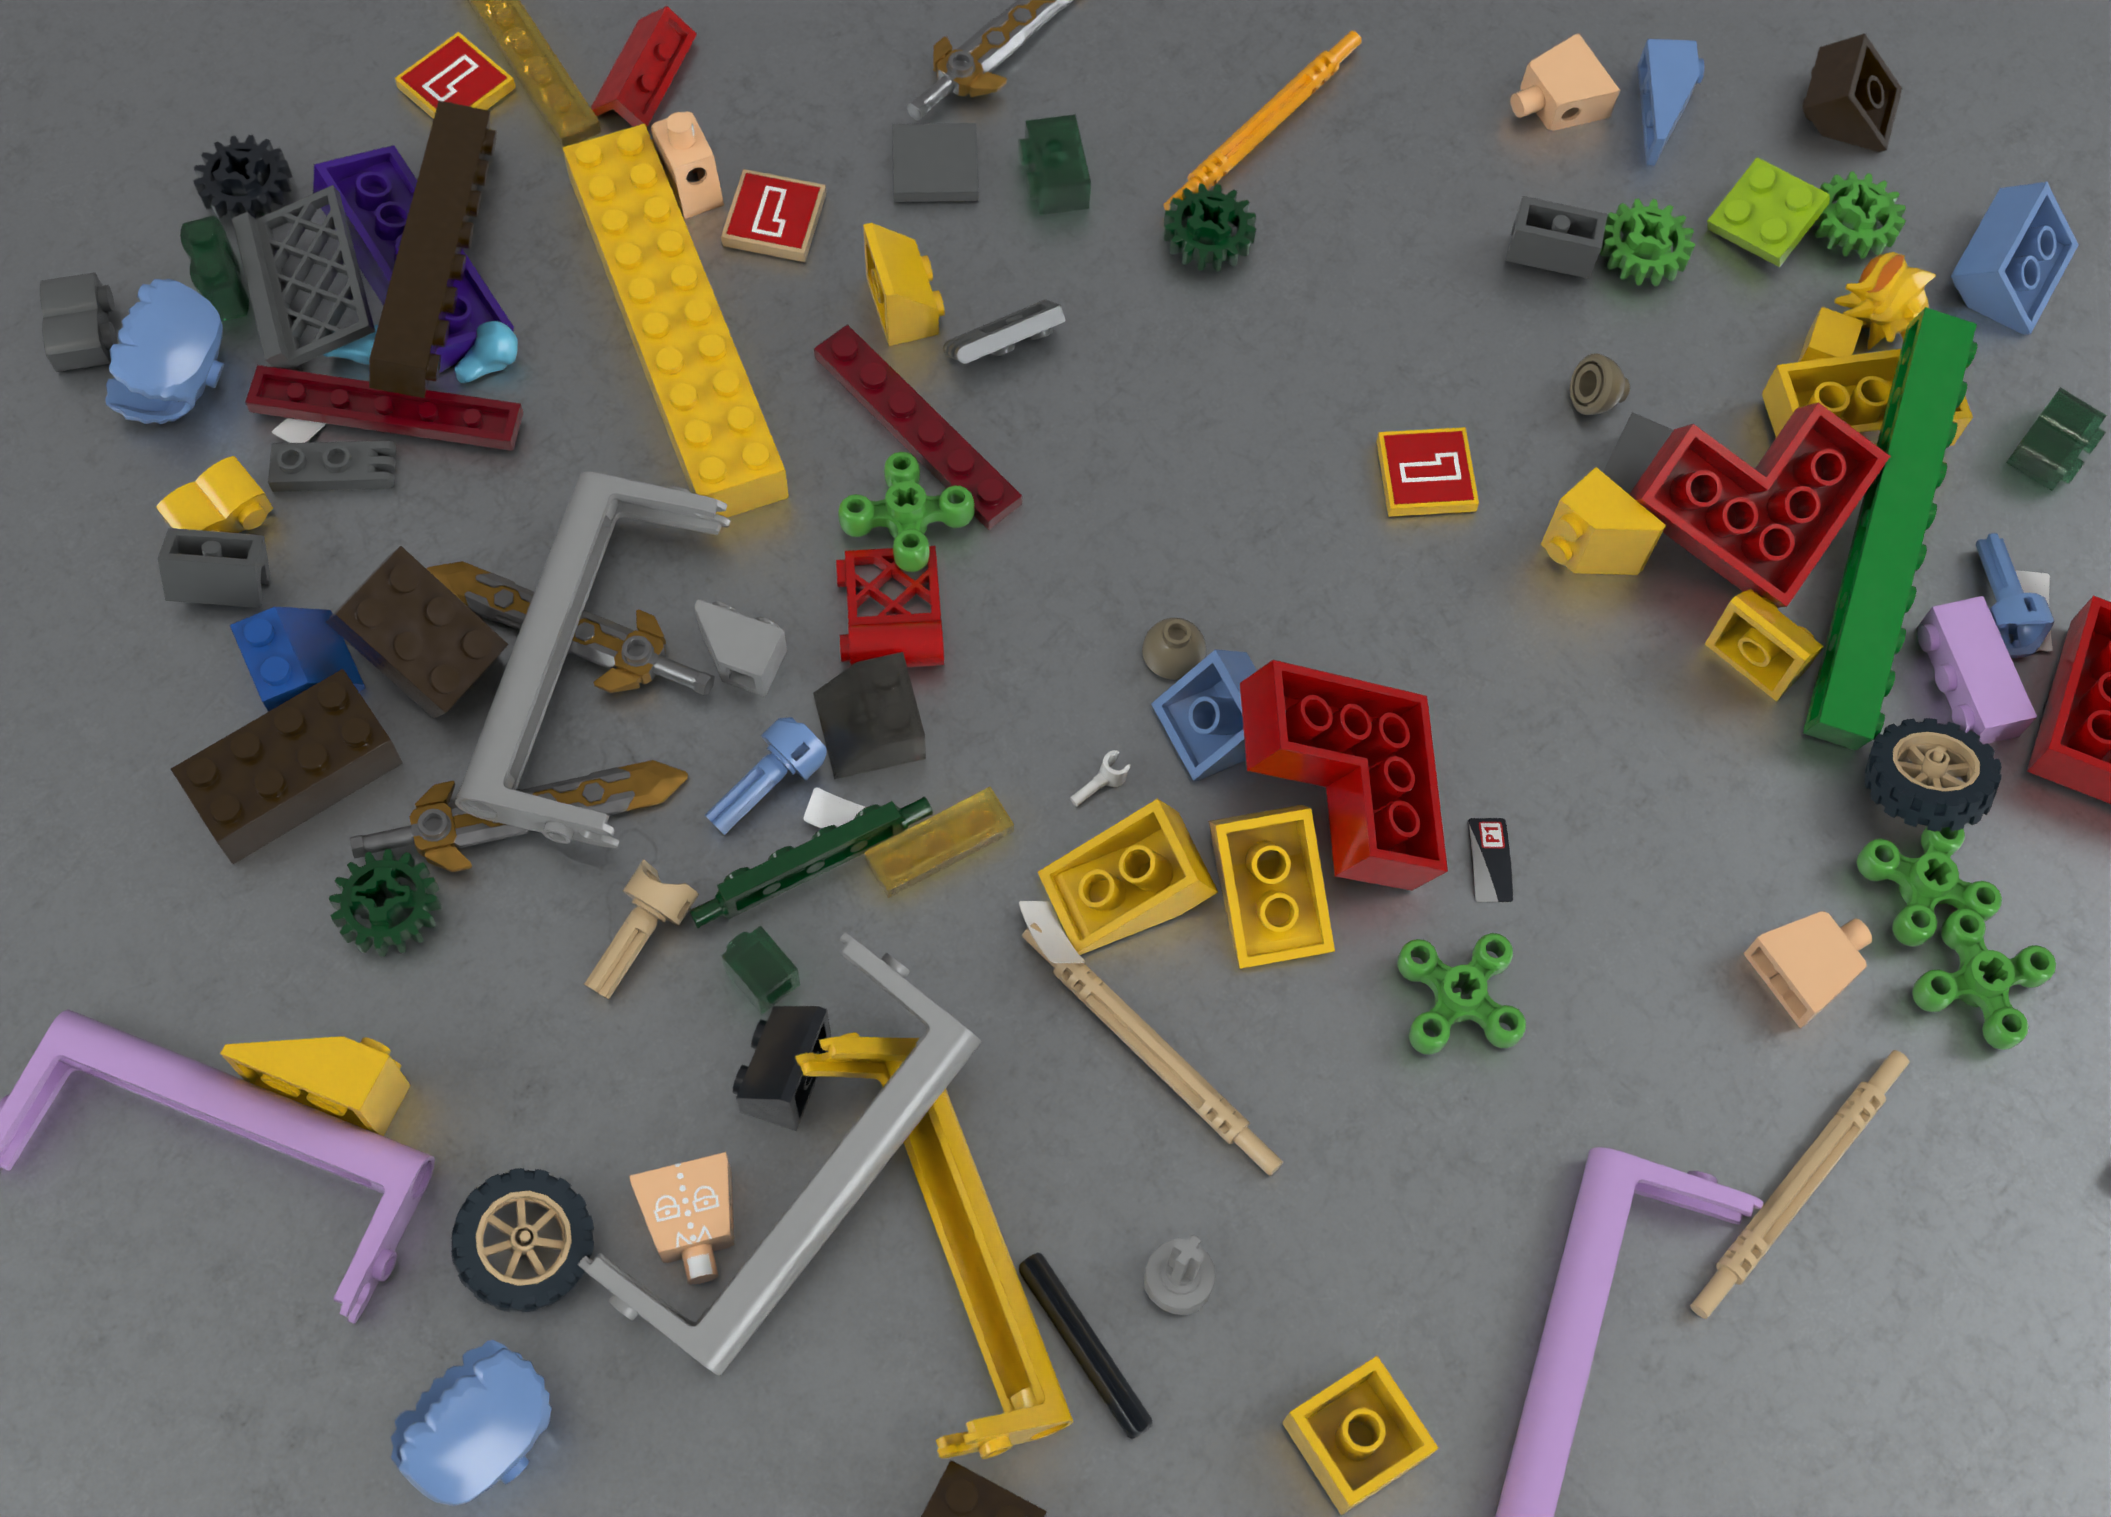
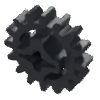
[193,135,293,222]

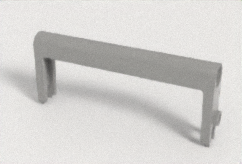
[455,472,731,848]
[578,932,982,1376]

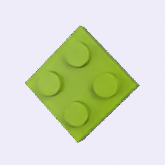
[1707,157,1830,268]

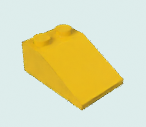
[1038,798,1219,955]
[1208,804,1335,969]
[220,1036,411,1136]

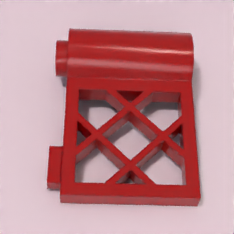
[836,545,944,671]

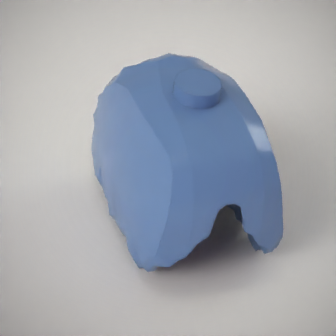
[105,279,224,424]
[391,1340,552,1506]

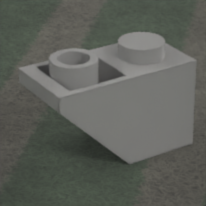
[694,599,787,697]

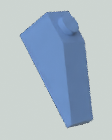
[1637,39,1704,166]

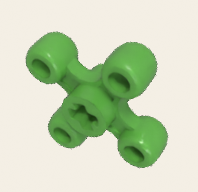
[838,452,975,572]
[1857,826,2002,947]
[1912,909,2056,1050]
[1397,933,1526,1055]

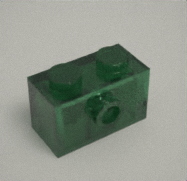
[1018,114,1091,215]

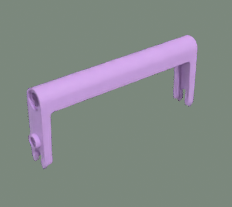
[0,1010,435,1324]
[1496,1147,1763,1517]

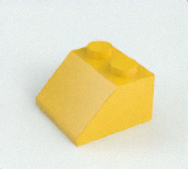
[863,223,945,346]
[1540,467,1666,575]
[1705,588,1824,702]

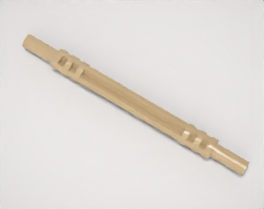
[1022,923,1283,1176]
[1690,1050,1909,1319]

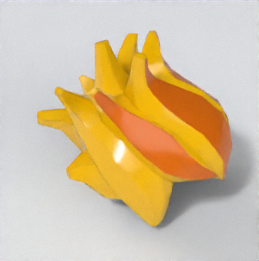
[1834,252,1936,350]

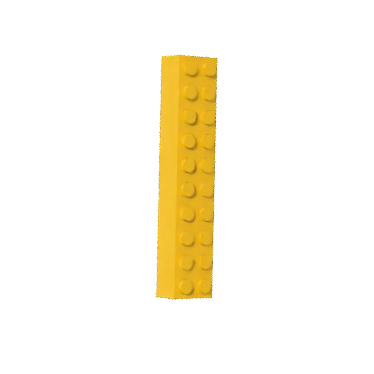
[562,124,789,518]

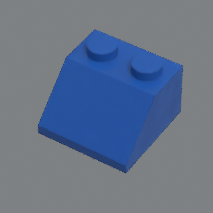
[230,606,366,712]

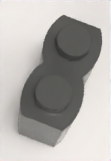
[40,272,118,372]

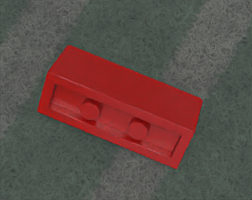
[589,6,697,127]

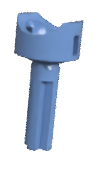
[1976,533,2055,658]
[705,717,827,835]

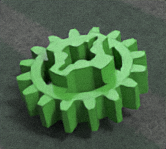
[1813,171,1906,259]
[1600,198,1695,286]

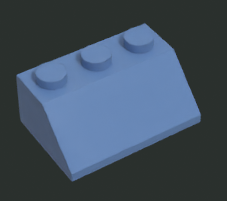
[1951,182,2079,335]

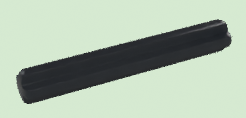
[1019,1252,1153,1439]

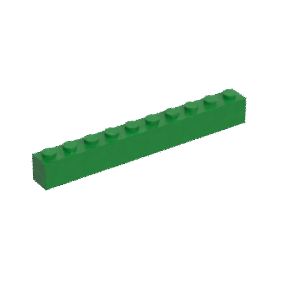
[1803,307,1978,751]

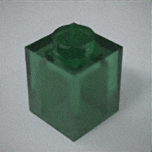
[721,925,801,1015]

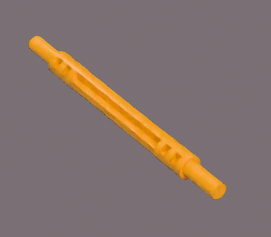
[1163,31,1362,211]

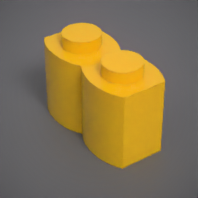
[156,456,273,533]

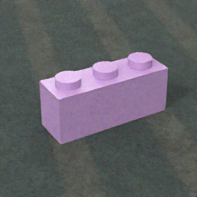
[1917,596,2037,744]

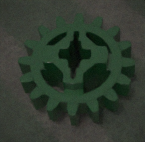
[1163,183,1256,271]
[329,849,441,957]

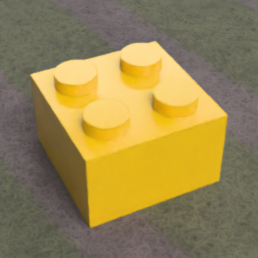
[1282,1355,1439,1516]

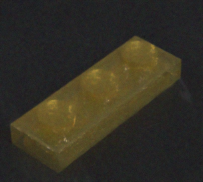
[864,787,1014,898]

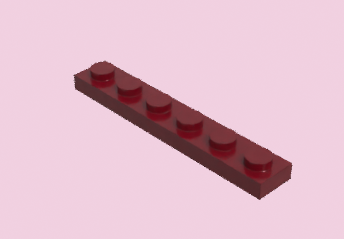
[814,324,1022,530]
[245,365,524,451]

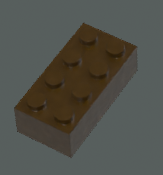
[171,669,403,864]

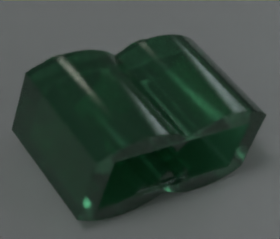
[180,215,249,322]
[2006,387,2107,491]

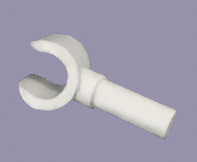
[1070,750,1131,807]

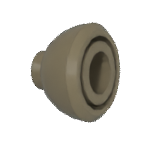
[1570,353,1630,415]
[1142,617,1206,680]

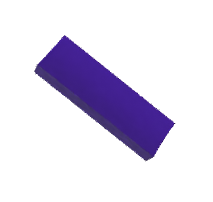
[313,145,514,374]

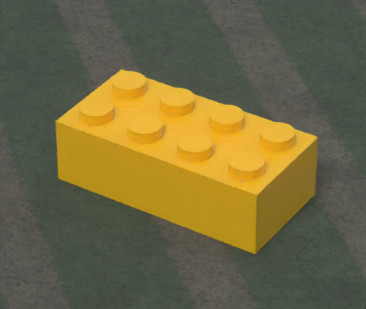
[1762,349,1973,446]

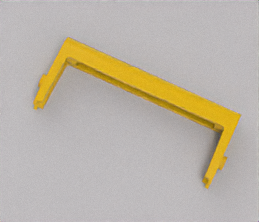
[795,1032,1074,1459]

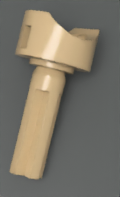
[584,859,699,999]

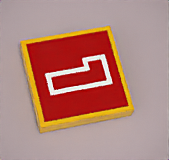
[394,31,516,119]
[1376,427,1479,517]

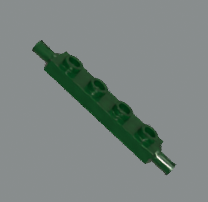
[689,796,933,928]

